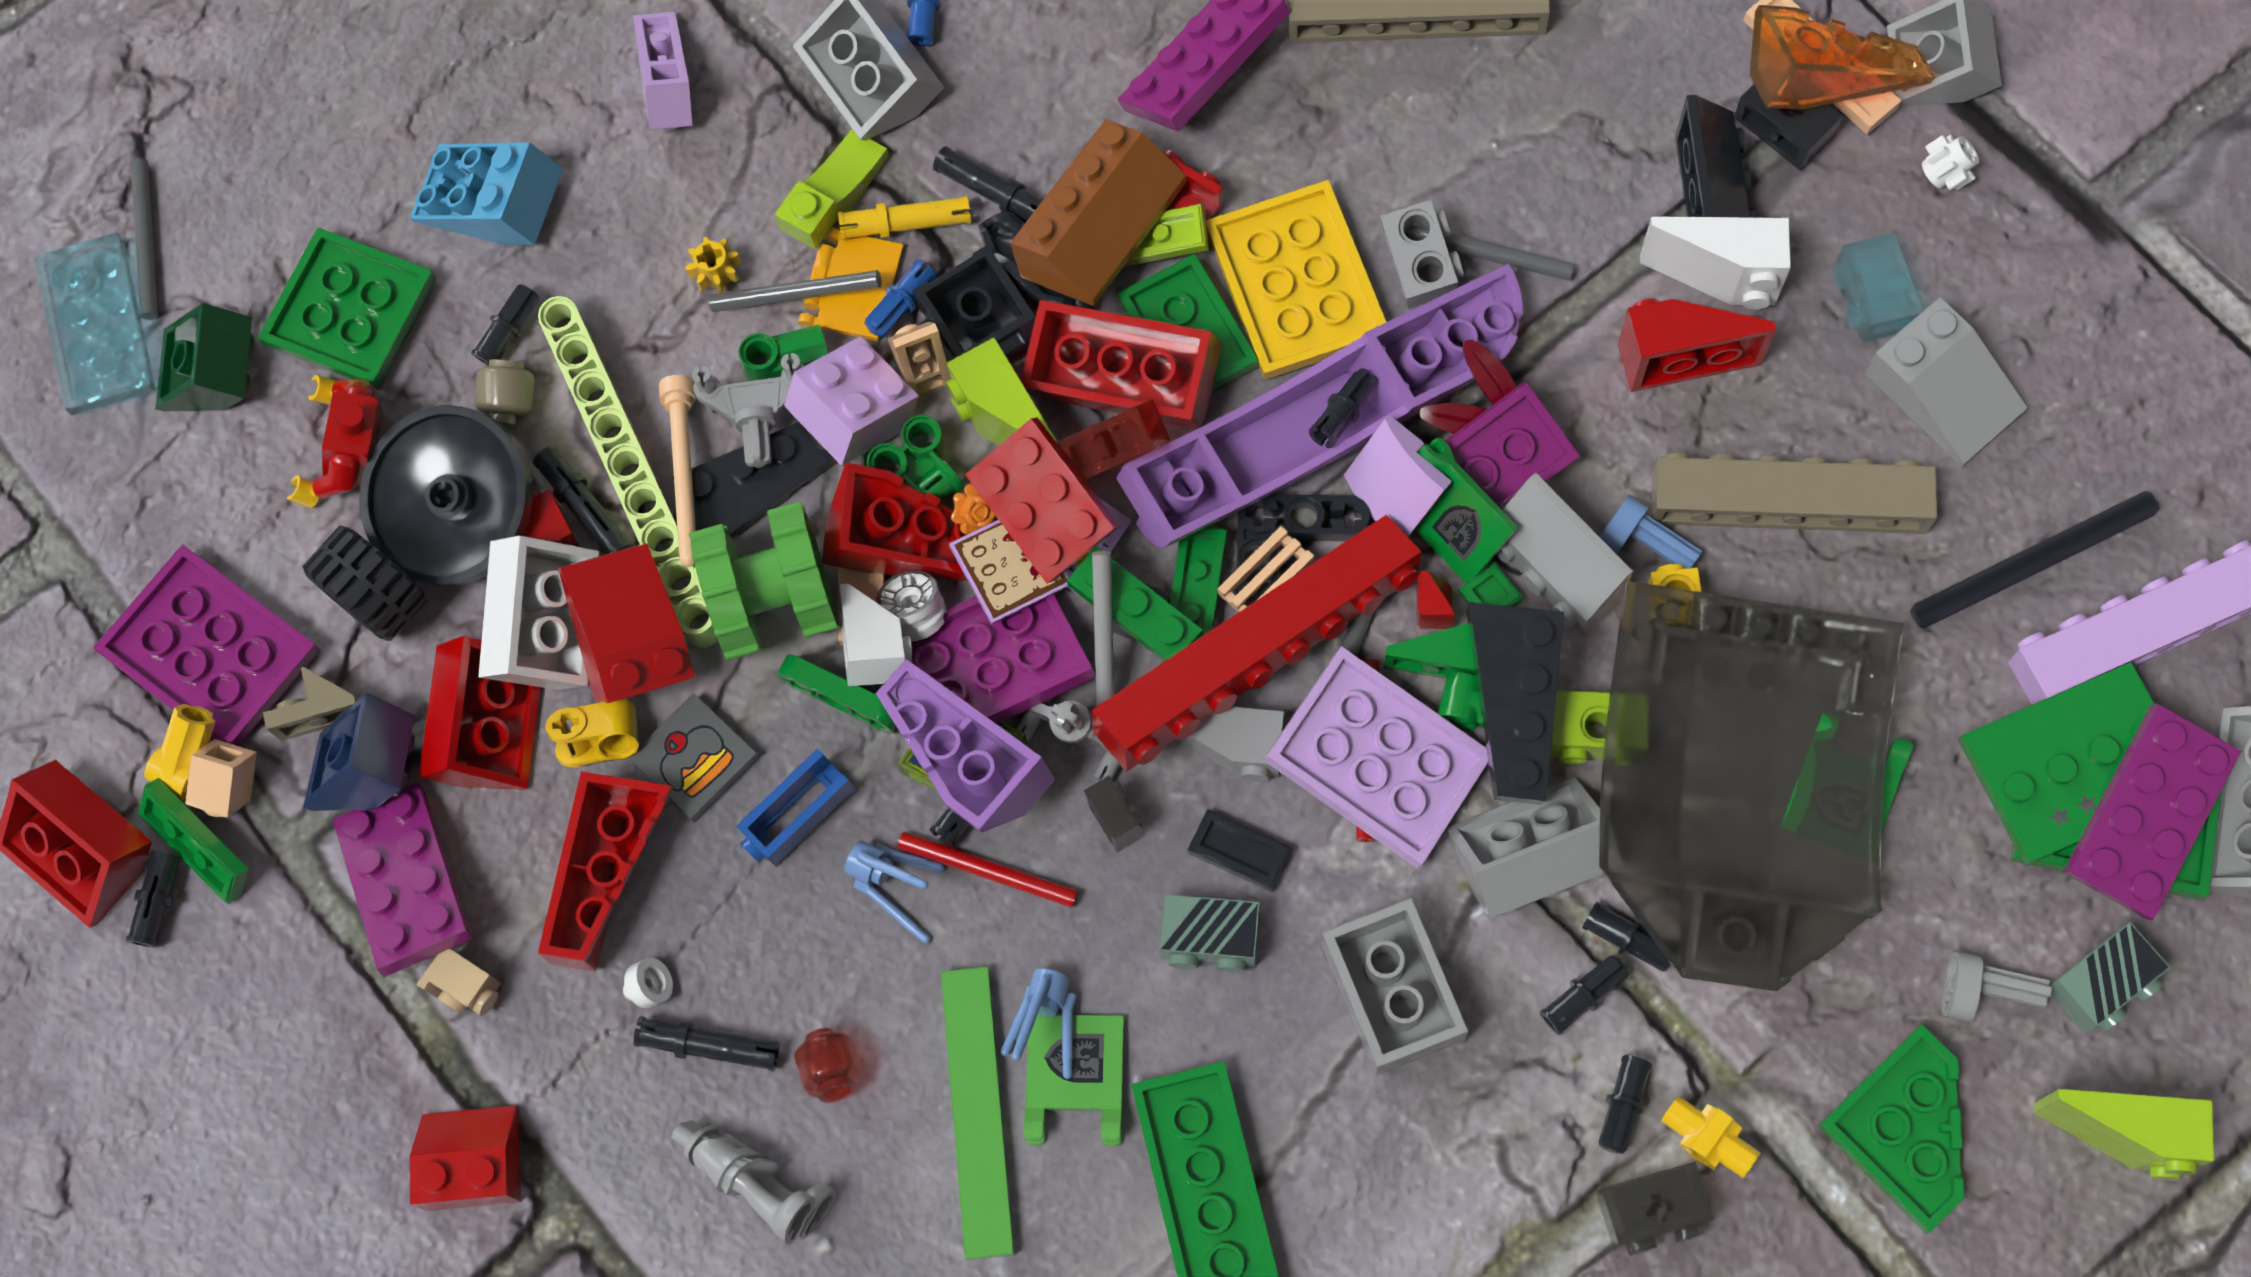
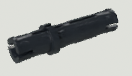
[933,146,1043,220]
[532,445,634,554]
[633,1016,780,1072]

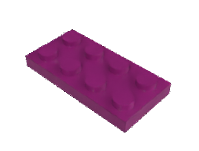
[1117,0,1291,132]
[2063,704,2241,920]
[332,782,472,978]

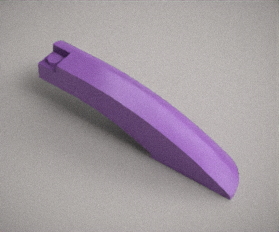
[1116,263,1523,548]

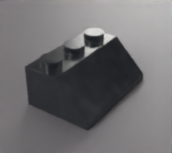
[1675,95,1757,218]

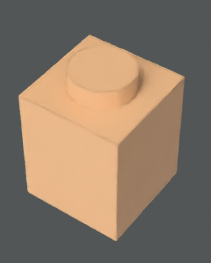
[186,739,257,817]

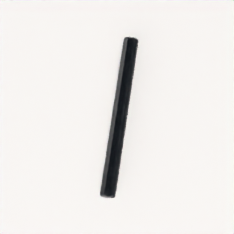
[1910,491,2160,629]

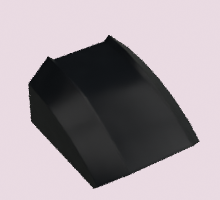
[913,244,1036,359]

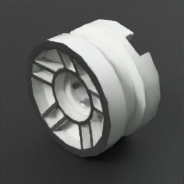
[876,570,948,641]

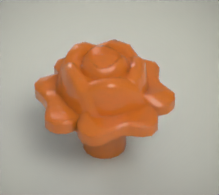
[951,483,998,535]

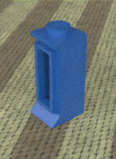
[736,748,858,868]

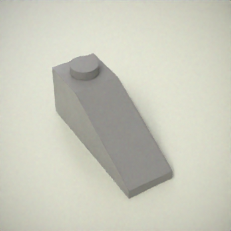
[1176,707,1284,782]

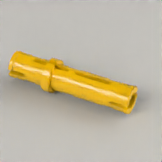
[837,196,971,240]

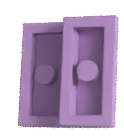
[1344,415,1452,537]

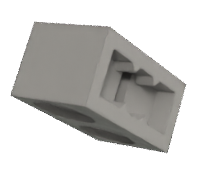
[1380,199,1464,308]

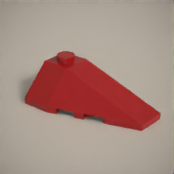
[822,462,968,581]

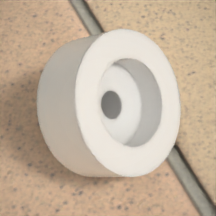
[623,958,673,1009]

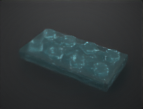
[34,232,156,416]

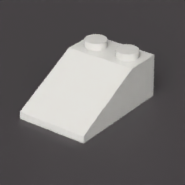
[1640,217,1790,310]

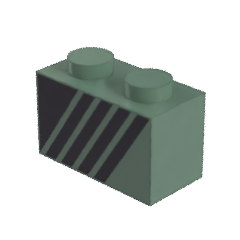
[1159,894,1260,973]
[2049,922,2171,1034]

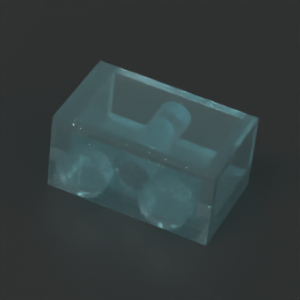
[1832,233,1923,343]

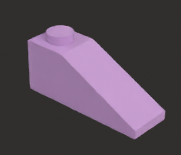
[633,12,693,130]

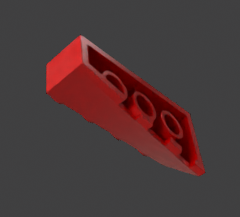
[538,771,673,972]

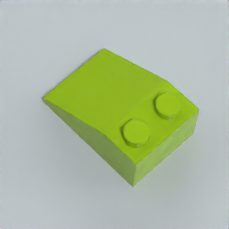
[945,337,1059,446]
[2033,1089,2214,1181]

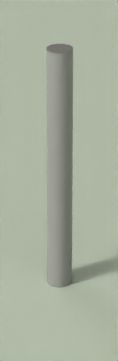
[1092,551,1114,706]

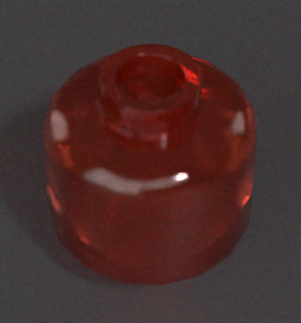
[794,1028,862,1103]

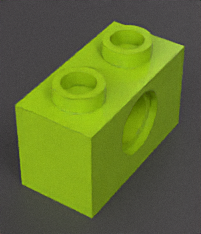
[1550,691,1647,767]

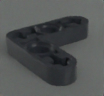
[1236,494,1370,613]

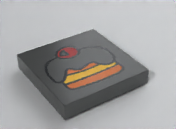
[628,693,759,822]

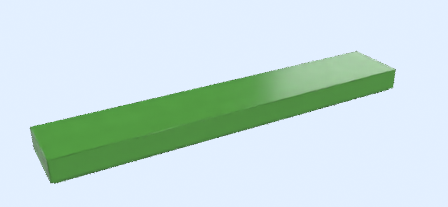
[941,966,1015,1260]

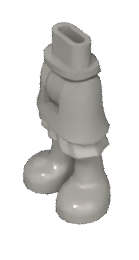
[671,1120,837,1244]

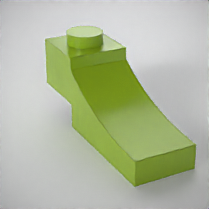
[774,129,889,250]

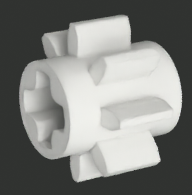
[1922,134,1979,190]

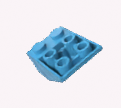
[410,142,563,245]

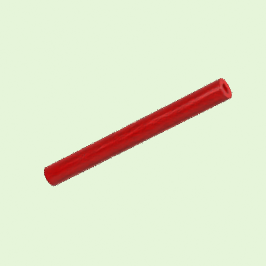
[898,832,1079,908]

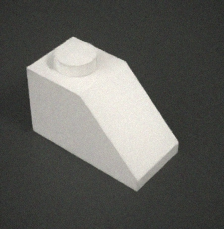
[839,584,912,686]

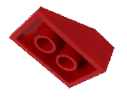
[1617,298,1776,392]
[558,543,695,704]

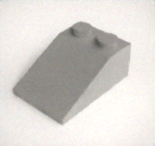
[1865,297,2028,467]

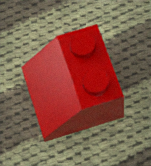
[409,1105,521,1211]

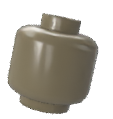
[474,359,535,425]

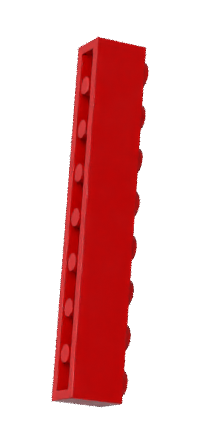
[1092,515,1422,772]

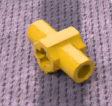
[1661,1096,1761,1179]

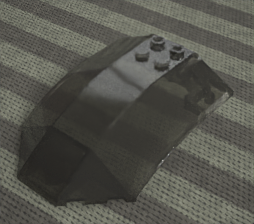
[1599,581,1904,991]

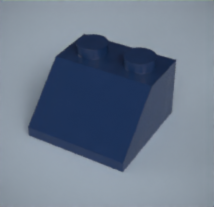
[303,692,415,811]

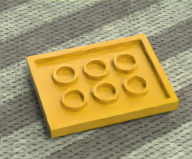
[1206,179,1386,380]

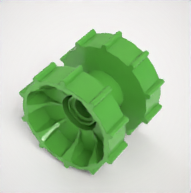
[689,501,840,660]

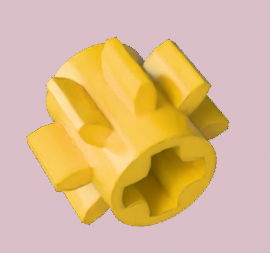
[685,237,742,293]

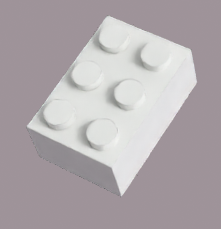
[478,536,599,690]

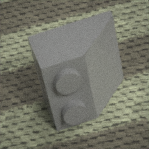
[1887,0,2002,106]

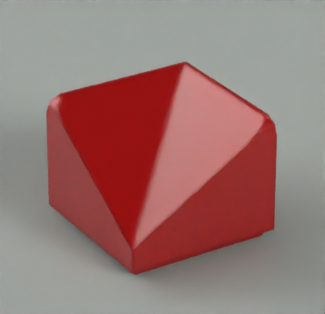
[1416,571,1455,629]

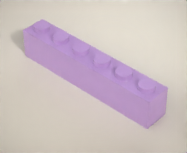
[2008,540,2251,705]

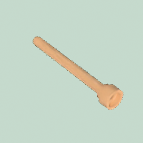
[659,375,696,567]

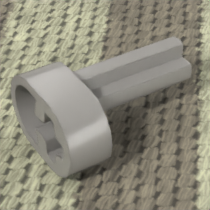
[1941,952,2052,1022]

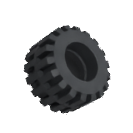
[302,525,428,641]

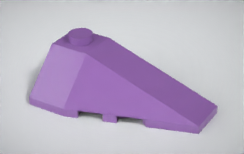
[876,659,1055,833]

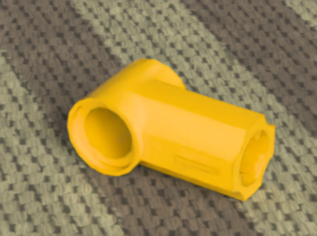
[144,704,216,802]

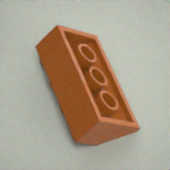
[1010,119,1187,306]

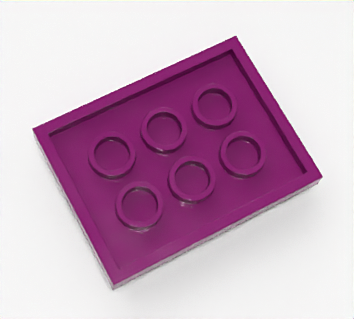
[93,544,320,746]
[911,594,1095,724]

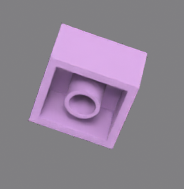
[784,336,919,466]

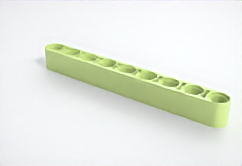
[538,296,718,648]

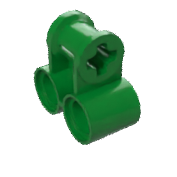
[867,415,965,503]

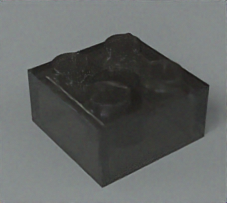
[1084,776,1143,853]

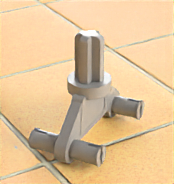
[692,353,805,468]
[1012,698,1120,785]

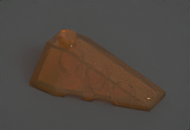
[1750,5,1935,109]

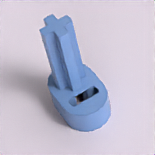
[1600,495,1702,569]

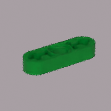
[776,654,896,734]

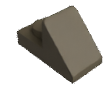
[263,667,358,741]

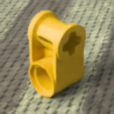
[545,699,639,768]

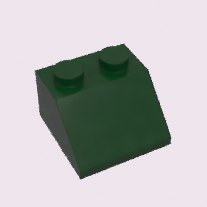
[155,303,254,412]

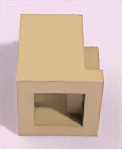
[416,949,501,1016]

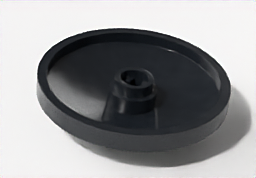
[359,405,533,586]

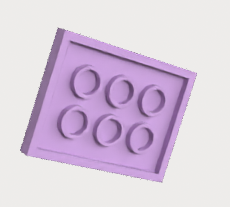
[1263,646,1488,868]

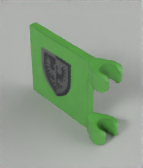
[1024,1015,1124,1146]

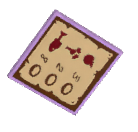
[949,520,1069,625]

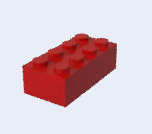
[1021,300,1222,429]

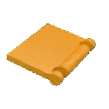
[798,227,904,342]

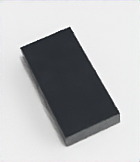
[1187,809,1292,892]

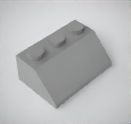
[793,0,944,141]
[1496,473,1633,635]
[1446,777,1622,919]

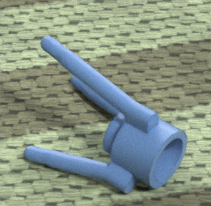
[844,840,944,944]
[1000,968,1077,1079]

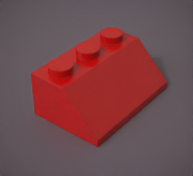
[418,636,540,790]
[0,759,152,928]

